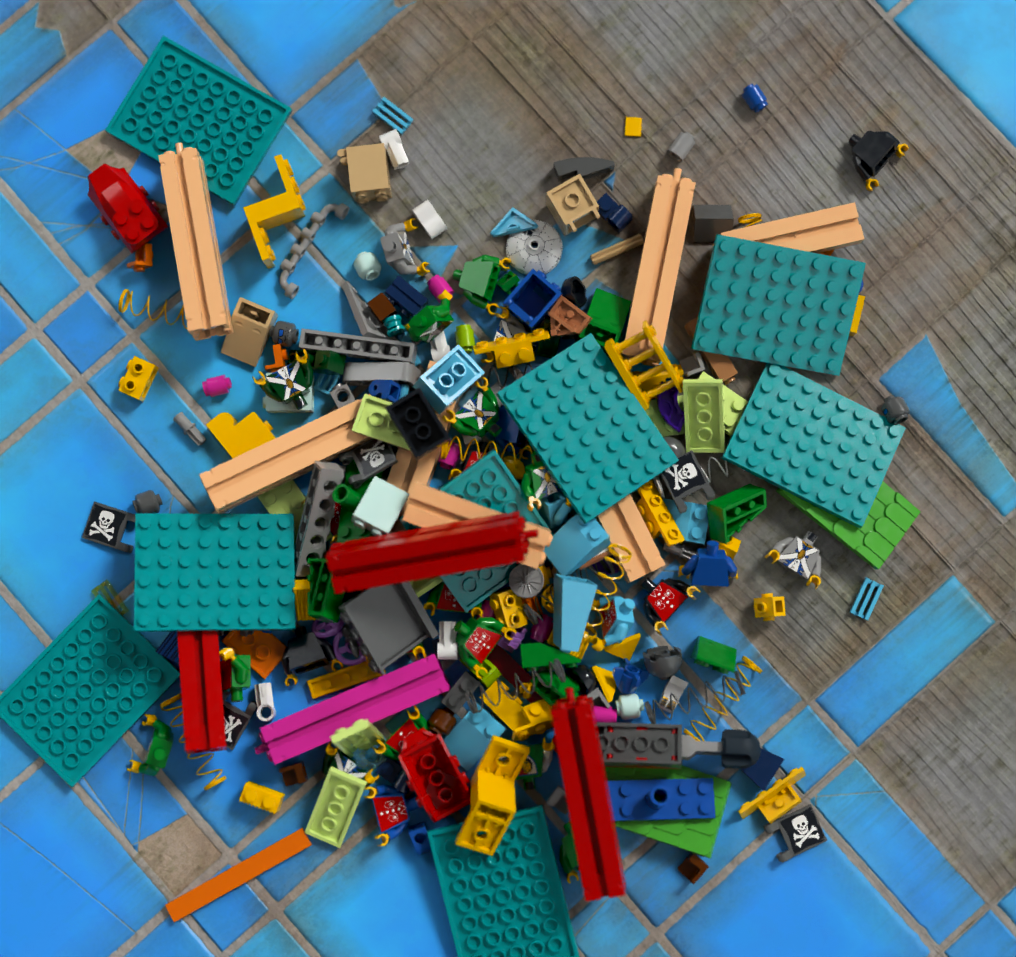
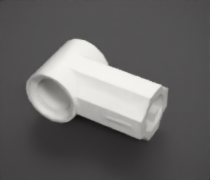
[379,129,409,170]
[430,330,450,363]
[437,621,458,660]
[254,682,276,722]

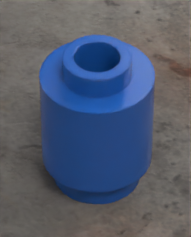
[742,84,768,113]

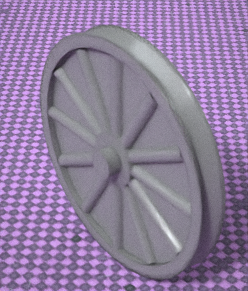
[509,564,544,598]

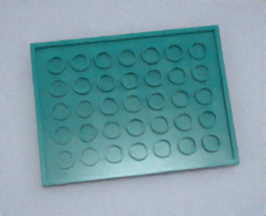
[105,36,293,206]
[691,234,866,376]
[496,333,679,524]
[721,363,906,528]
[134,513,295,632]
[0,594,180,787]
[427,805,580,957]

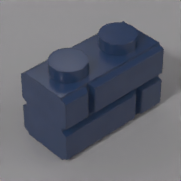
[384,276,429,319]

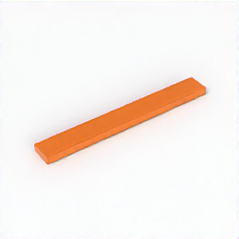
[165,827,312,922]

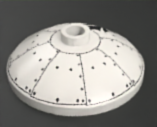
[506,220,563,275]

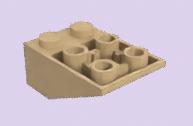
[221,297,278,367]

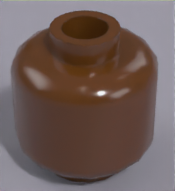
[428,707,456,737]

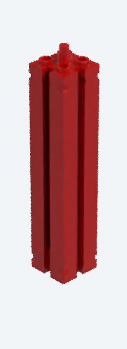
[326,511,539,594]
[177,631,226,754]
[551,687,626,902]

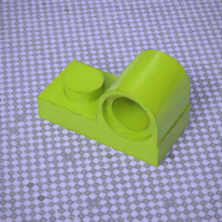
[459,658,502,688]

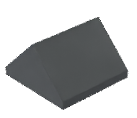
[693,205,734,243]

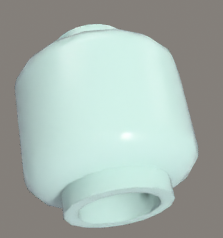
[354,252,381,281]
[615,693,644,720]

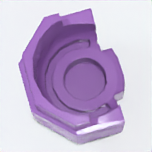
[497,627,527,653]

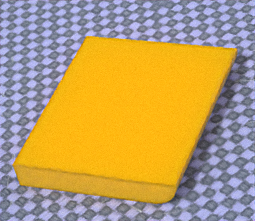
[625,117,642,137]

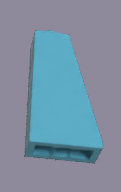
[553,574,598,653]

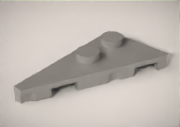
[342,281,393,340]

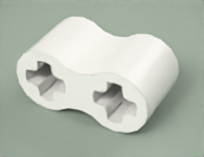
[412,199,447,239]

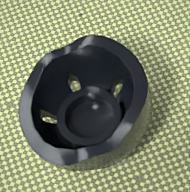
[561,276,587,307]
[569,665,597,695]

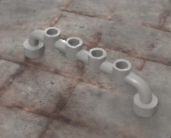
[280,203,350,299]

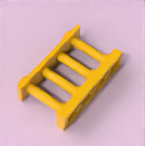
[604,320,683,410]

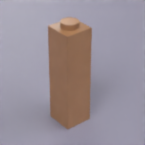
[685,317,738,385]

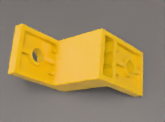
[243,154,306,269]
[456,735,530,856]

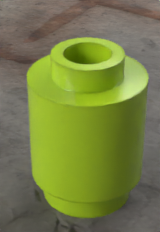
[455,324,475,354]

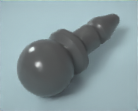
[341,624,359,658]

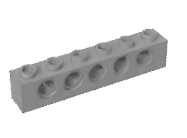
[299,328,418,365]
[294,461,344,577]

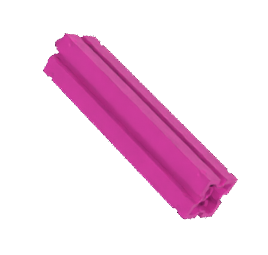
[254,653,451,765]

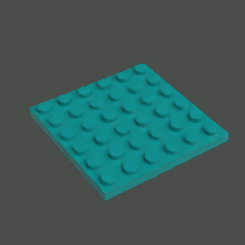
[398,449,554,613]

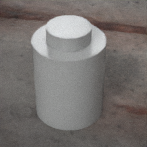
[667,132,695,162]

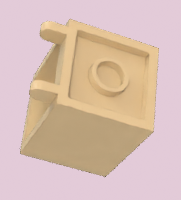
[337,143,392,204]
[546,174,601,236]

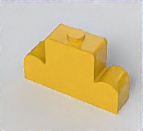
[206,412,276,458]

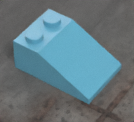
[413,344,485,415]
[658,498,708,545]
[543,514,611,576]
[444,702,506,771]

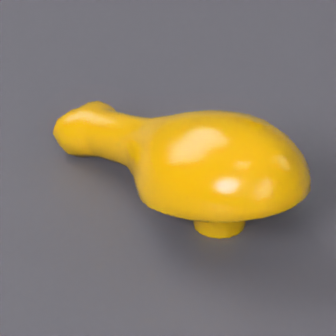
[502,456,525,480]

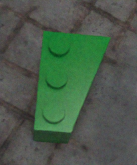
[707,484,767,544]
[308,558,345,623]

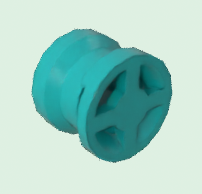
[383,315,406,337]

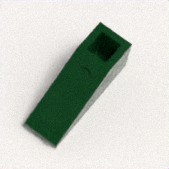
[287,350,346,375]

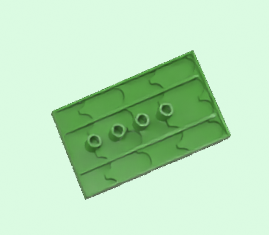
[776,481,921,569]
[605,766,732,859]

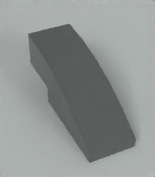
[553,157,615,181]

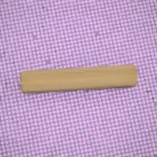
[590,234,644,265]

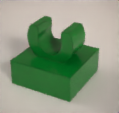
[496,271,520,295]

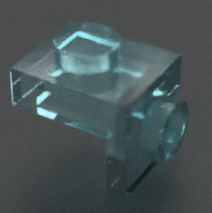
[353,745,386,771]

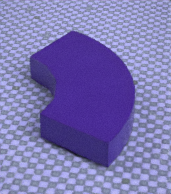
[657,381,685,433]

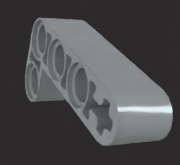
[342,362,421,391]

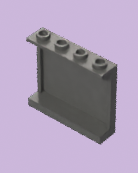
[338,581,439,675]

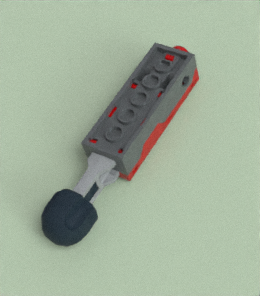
[553,722,761,769]

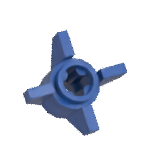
[612,658,650,695]

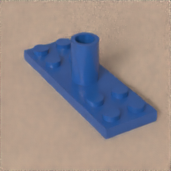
[608,778,716,821]

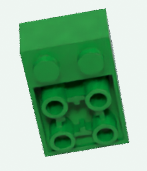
[577,288,632,352]
[690,636,737,674]
[520,642,581,671]

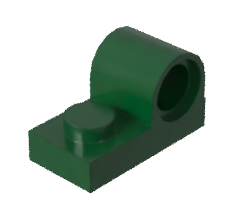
[536,316,561,358]

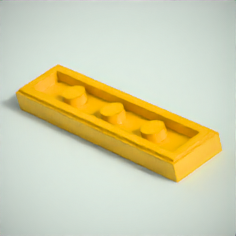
[307,660,386,699]

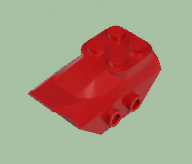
[87,163,168,253]
[398,727,471,823]

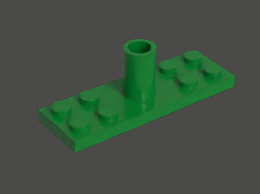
[332,460,382,543]

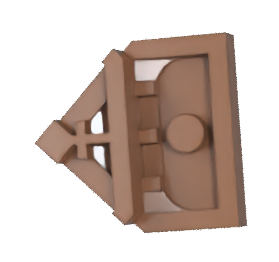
[548,295,592,337]

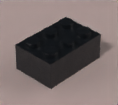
[385,387,450,461]

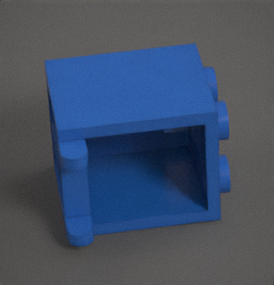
[503,269,562,333]

